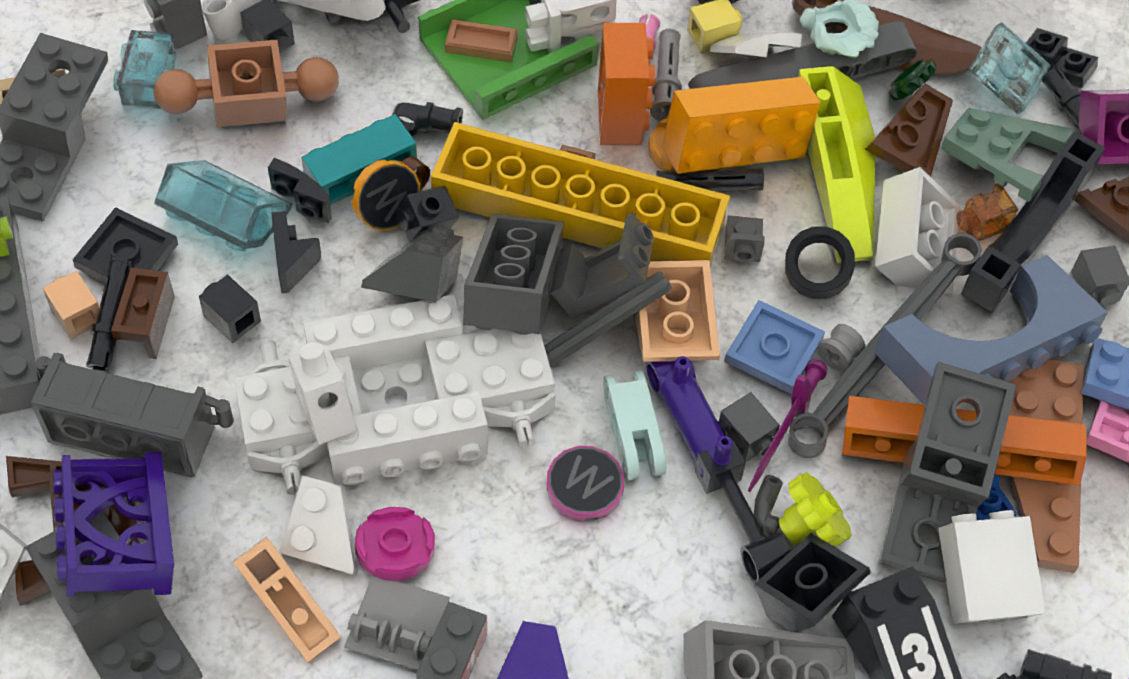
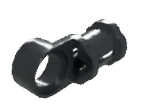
[391,102,463,136]

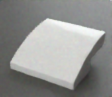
[710,32,802,57]

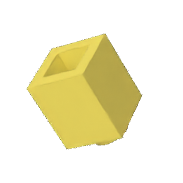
[687,0,742,54]

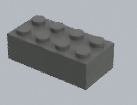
[463,214,564,335]

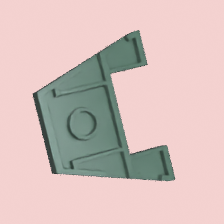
[941,108,1075,202]

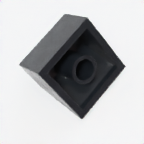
[754,533,871,633]

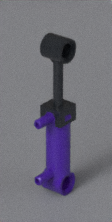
[645,356,791,584]

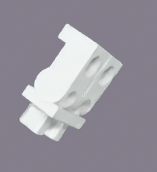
[525,0,617,54]

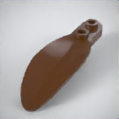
[792,0,986,76]

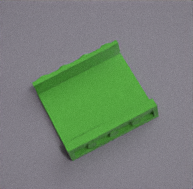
[418,0,599,120]

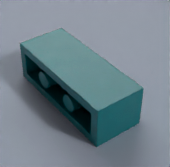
[301,114,417,205]

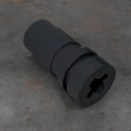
[1019,649,1112,679]

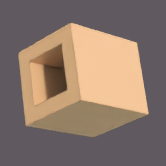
[43,271,100,340]

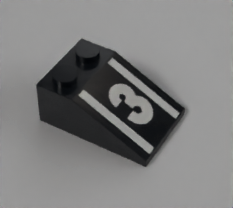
[832,567,962,679]

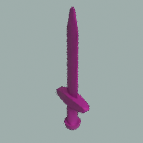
[748,360,827,492]

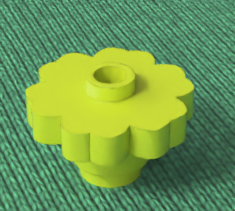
[779,472,852,547]

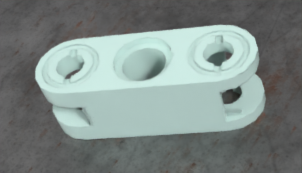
[603,370,666,480]

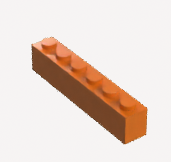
[842,396,1087,485]

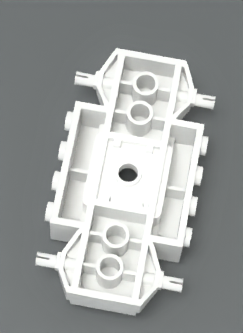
[233,295,555,494]

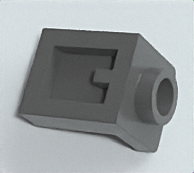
[724,215,765,262]

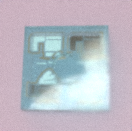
[968,22,1050,114]

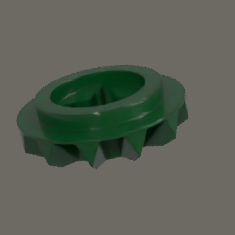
[888,59,937,101]

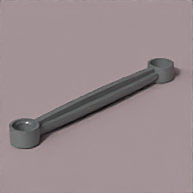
[788,233,982,458]

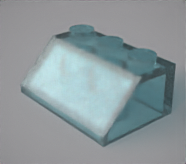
[154,160,293,251]

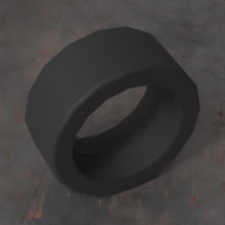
[785,226,855,299]

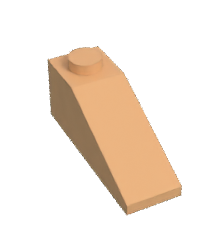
[233,536,341,662]

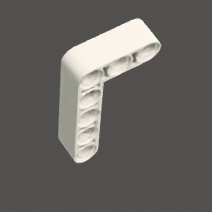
[201,0,385,40]

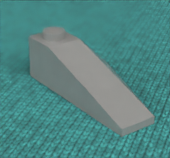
[683,620,855,679]

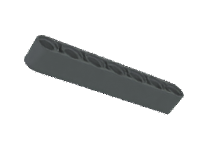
[688,21,917,89]

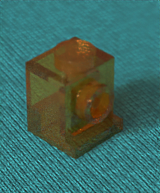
[956,183,1018,241]

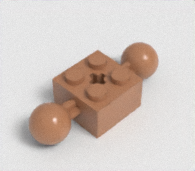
[153,40,339,127]

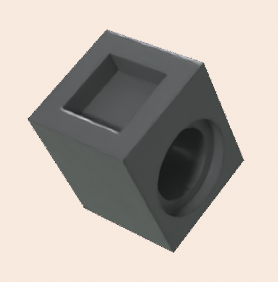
[718,392,780,462]

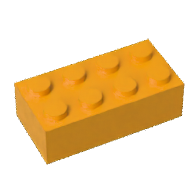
[662,77,821,174]

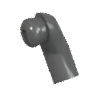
[754,475,783,536]

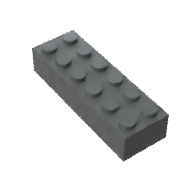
[0,196,41,415]

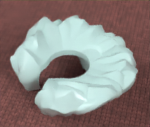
[799,0,879,58]

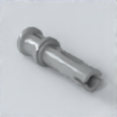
[650,28,682,121]

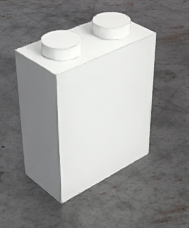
[938,510,1046,625]

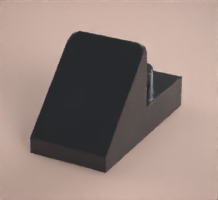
[271,211,322,293]

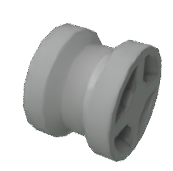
[817,324,866,371]

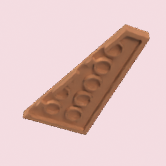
[1009,359,1084,573]

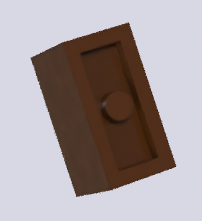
[111,267,175,359]

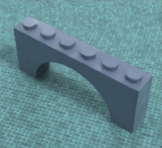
[874,255,1108,407]

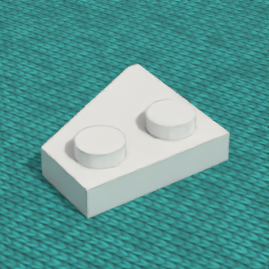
[279,475,357,575]

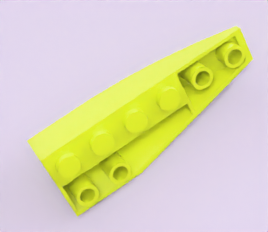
[798,66,875,264]

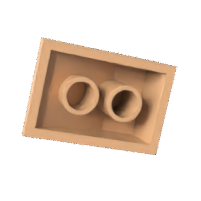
[634,260,720,362]

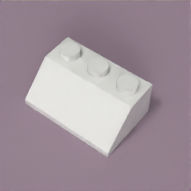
[875,167,959,294]

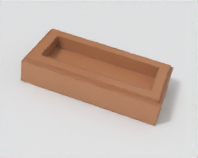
[445,19,518,62]

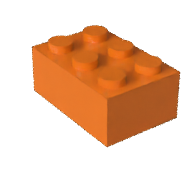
[597,23,655,145]

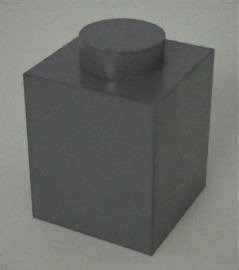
[1071,245,1129,306]

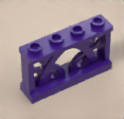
[53,452,174,597]

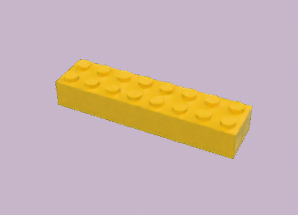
[431,122,730,267]

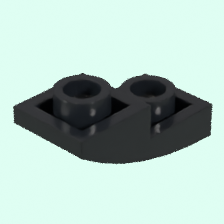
[1022,28,1098,88]
[268,157,332,223]

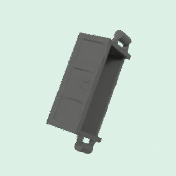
[31,353,234,477]

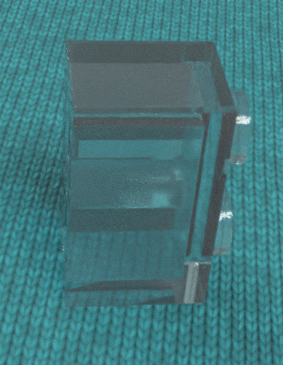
[113,30,177,109]

